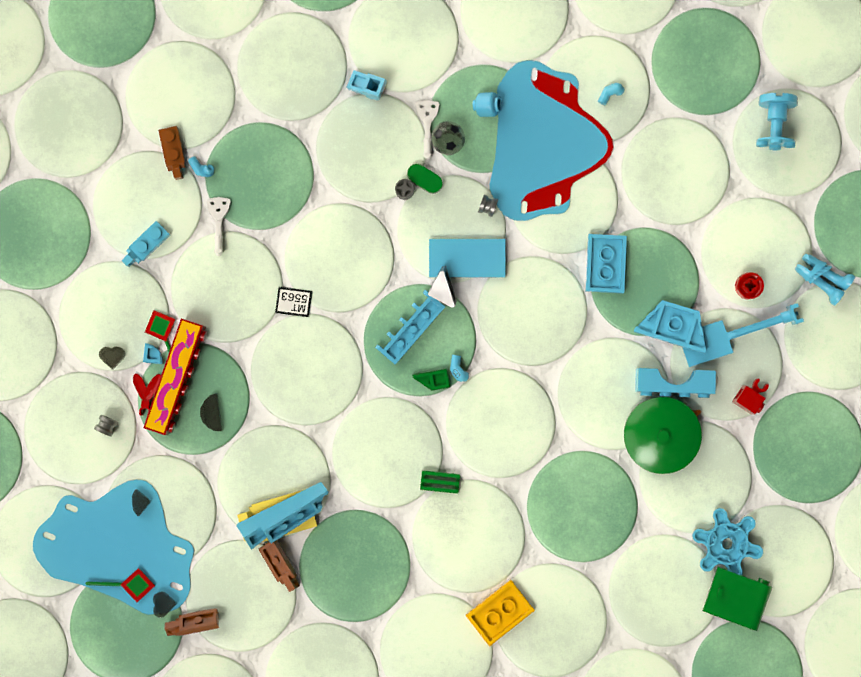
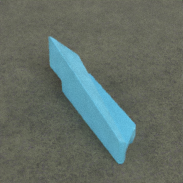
[236,482,329,550]

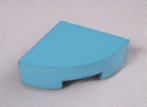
[143,343,163,364]

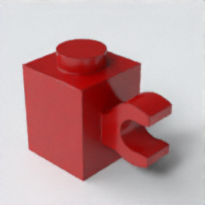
[732,378,769,414]

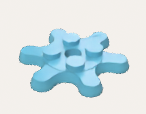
[692,508,763,576]

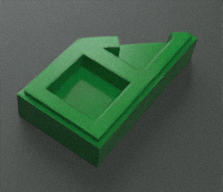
[412,369,450,391]

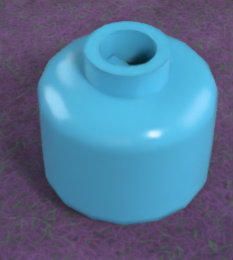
[473,92,502,117]

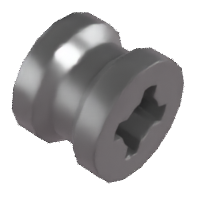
[395,179,414,200]
[478,195,498,217]
[94,415,118,437]

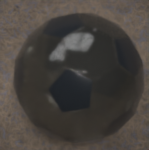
[431,121,465,155]

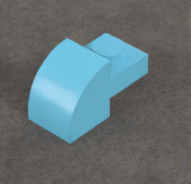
[347,70,387,100]

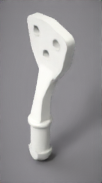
[415,100,439,160]
[206,197,231,256]

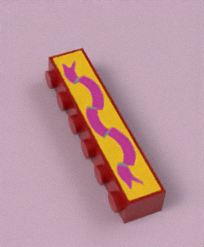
[143,318,207,435]

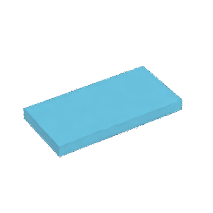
[429,239,505,278]

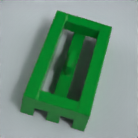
[420,470,460,494]

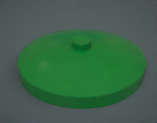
[624,397,702,474]

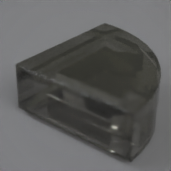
[132,489,151,517]

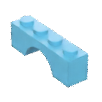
[635,368,716,398]

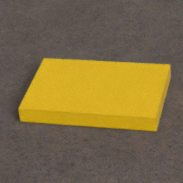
[465,579,535,647]

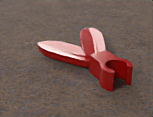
[133,374,161,416]

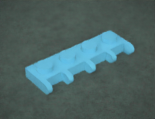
[375,290,445,365]

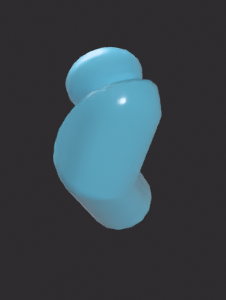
[598,83,624,105]
[188,156,214,178]

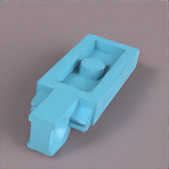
[121,221,170,267]

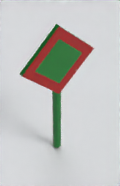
[145,310,176,351]
[85,568,155,602]

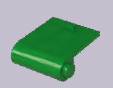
[702,567,772,631]

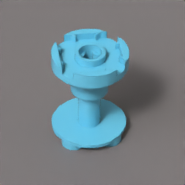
[756,93,798,150]

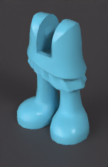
[795,254,856,306]

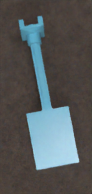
[682,303,804,367]

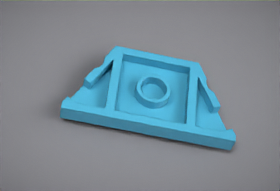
[634,300,706,354]

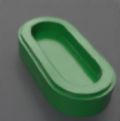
[407,164,442,194]

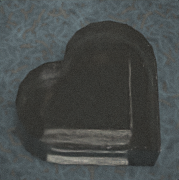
[99,346,125,370]
[153,591,177,618]

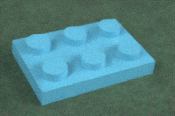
[585,234,627,294]

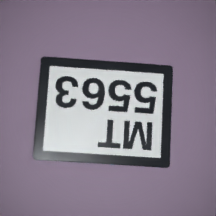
[275,287,312,317]

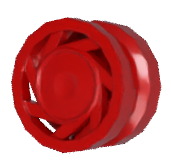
[735,272,764,300]

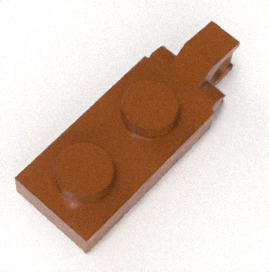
[158,126,186,180]
[258,540,300,592]
[165,608,219,636]

